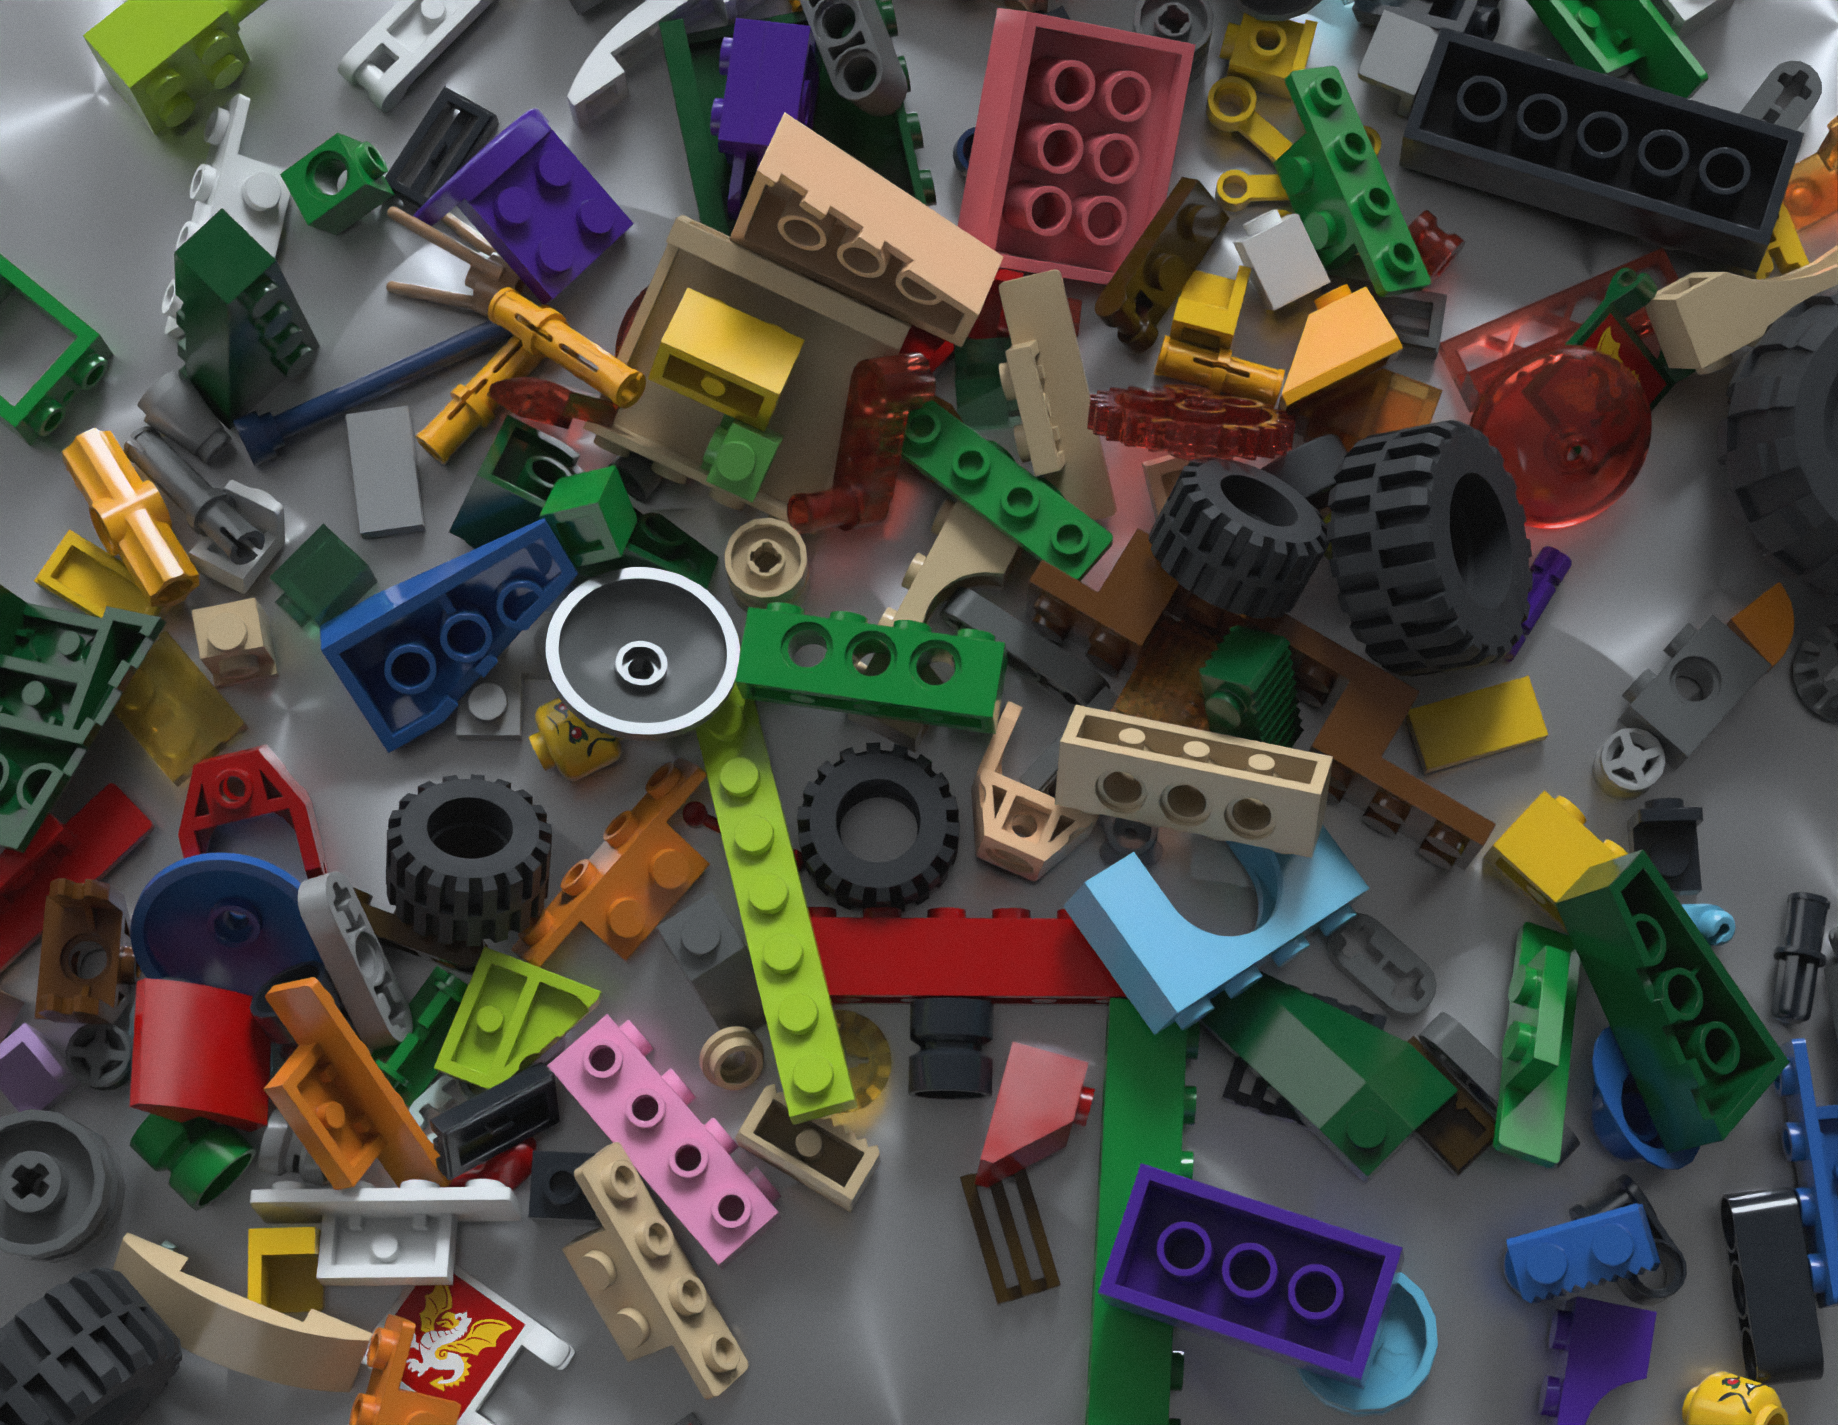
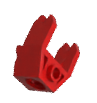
[178,744,329,879]

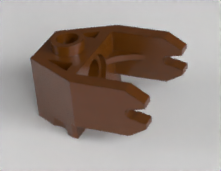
[34,878,142,1025]

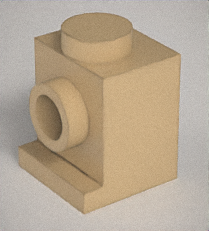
[192,598,279,689]

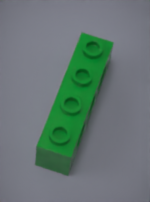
[735,602,1008,734]

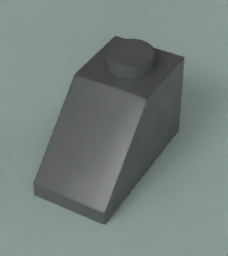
[656,892,767,1032]

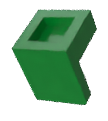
[539,465,637,567]

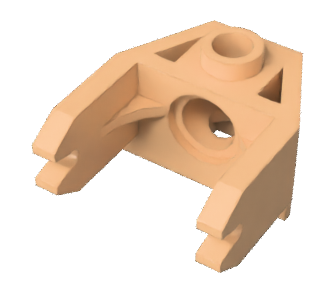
[971,701,1100,882]

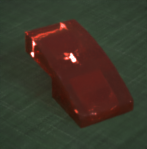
[487,377,619,429]

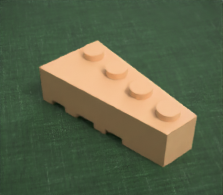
[729,112,1003,347]

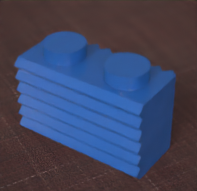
[1506,1203,1661,1304]

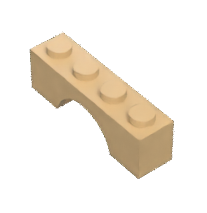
[848,499,1024,753]

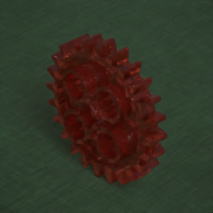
[1087,384,1296,461]

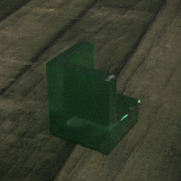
[953,337,1021,430]

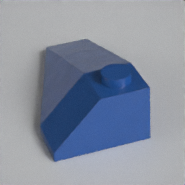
[320,518,578,753]

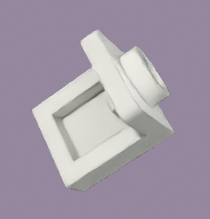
[189,480,285,594]

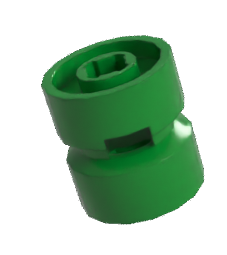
[129,1113,257,1211]

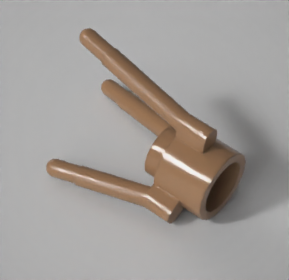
[386,207,525,318]

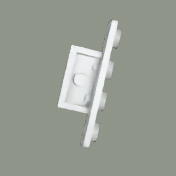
[162,94,290,338]
[250,1179,522,1286]

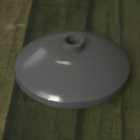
[545,567,740,741]

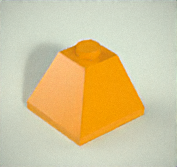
[1278,284,1403,415]

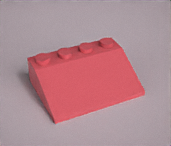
[958,8,1196,285]

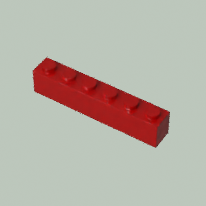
[808,907,1128,1006]

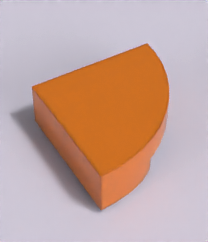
[1727,582,1794,672]

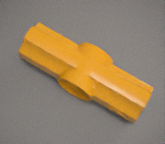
[62,428,200,609]

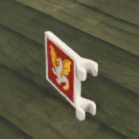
[362,1263,576,1425]

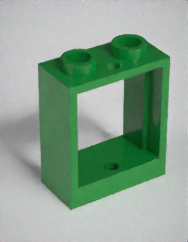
[0,254,114,446]

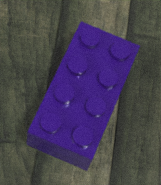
[1098,1163,1404,1389]

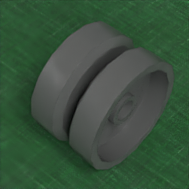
[0,1109,126,1263]

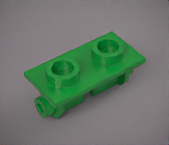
[371,966,468,1107]

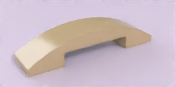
[113,1232,373,1392]

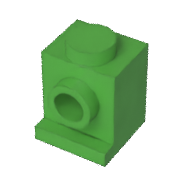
[700,414,784,503]

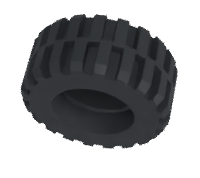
[1327,420,1533,677]
[0,1267,182,1425]

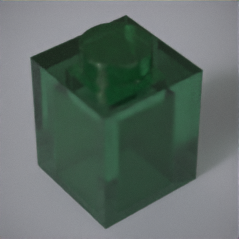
[269,523,378,630]

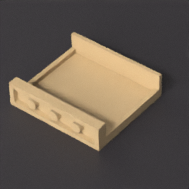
[583,215,912,536]

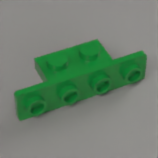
[1526,0,1708,99]
[1273,66,1431,297]
[881,392,1113,582]
[1493,922,1581,1168]

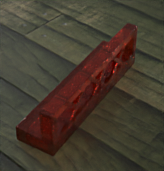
[1439,248,1679,413]

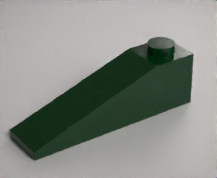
[449,414,719,590]
[1199,970,1458,1184]

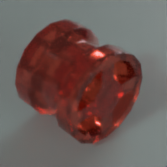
[1408,210,1466,289]

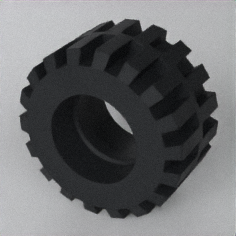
[1149,457,1330,619]
[797,742,960,912]
[386,774,552,946]

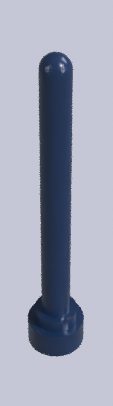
[233,320,514,466]

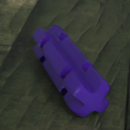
[1500,546,1572,662]

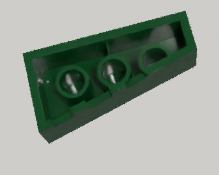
[174,208,320,430]

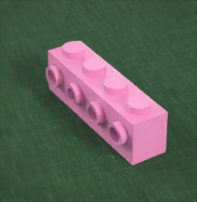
[547,1014,782,1270]

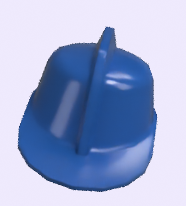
[1591,1026,1700,1170]

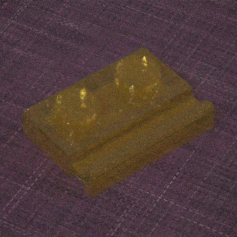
[113,630,249,787]

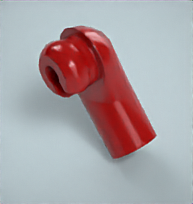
[448,1137,538,1191]

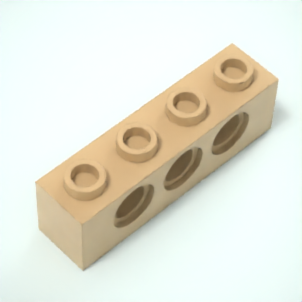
[1055,705,1333,858]

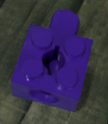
[710,18,822,220]

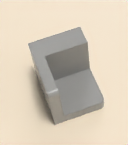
[1358,10,1439,118]

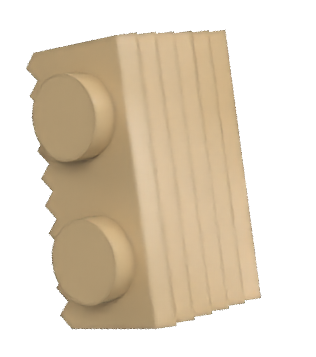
[735,1084,881,1213]

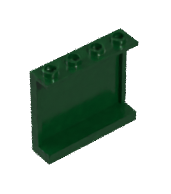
[659,0,937,236]

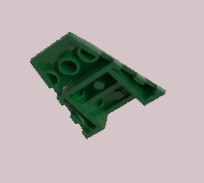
[0,584,167,853]

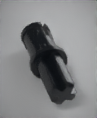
[1771,892,1831,1024]

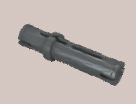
[123,426,265,565]

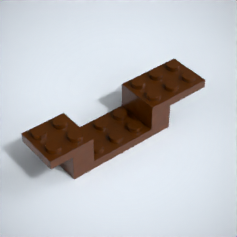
[1026,528,1496,871]

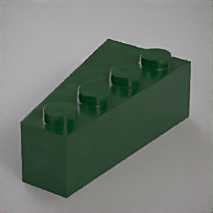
[1555,849,1790,1154]

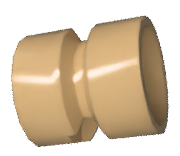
[724,518,810,613]

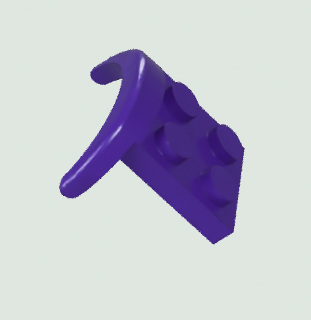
[412,108,634,305]

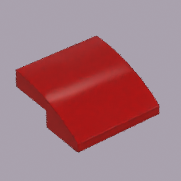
[129,978,271,1132]

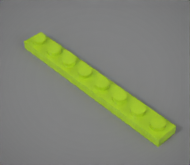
[695,631,858,1125]

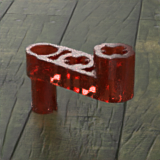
[787,352,936,534]

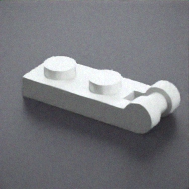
[337,0,494,112]

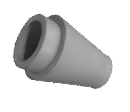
[137,371,232,464]

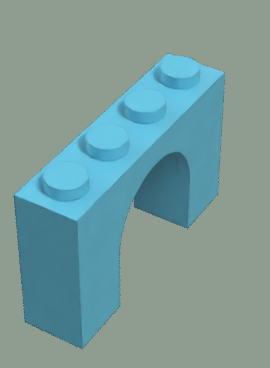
[1063,825,1370,1035]

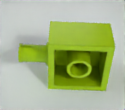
[83,0,268,136]

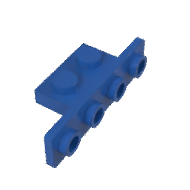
[1773,1038,1838,1309]

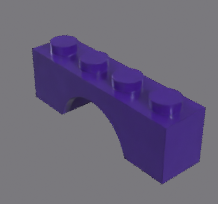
[1538,1296,1657,1425]

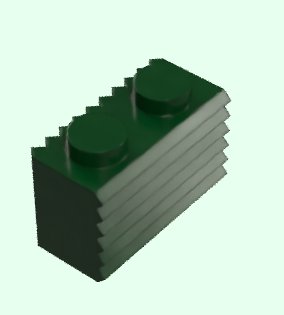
[1198,625,1304,748]

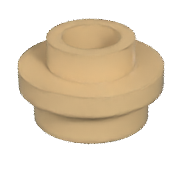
[699,1026,764,1090]

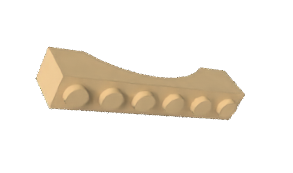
[1645,245,1838,375]

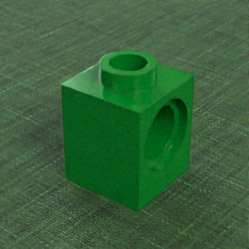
[280,132,394,236]

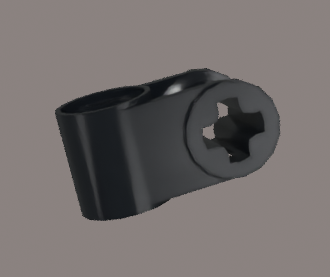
[1569,1174,1687,1306]

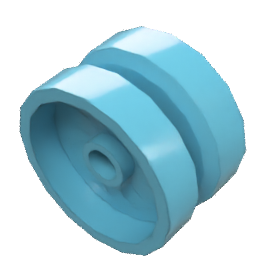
[1295,1272,1438,1417]

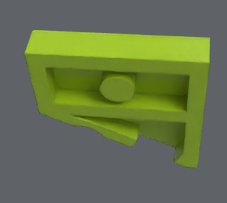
[434,946,603,1090]

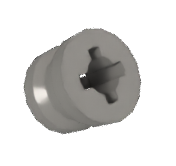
[1592,728,1666,801]

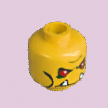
[528,697,624,781]
[1682,1371,1789,1425]

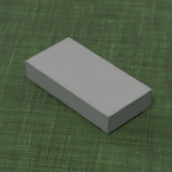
[346,405,426,539]

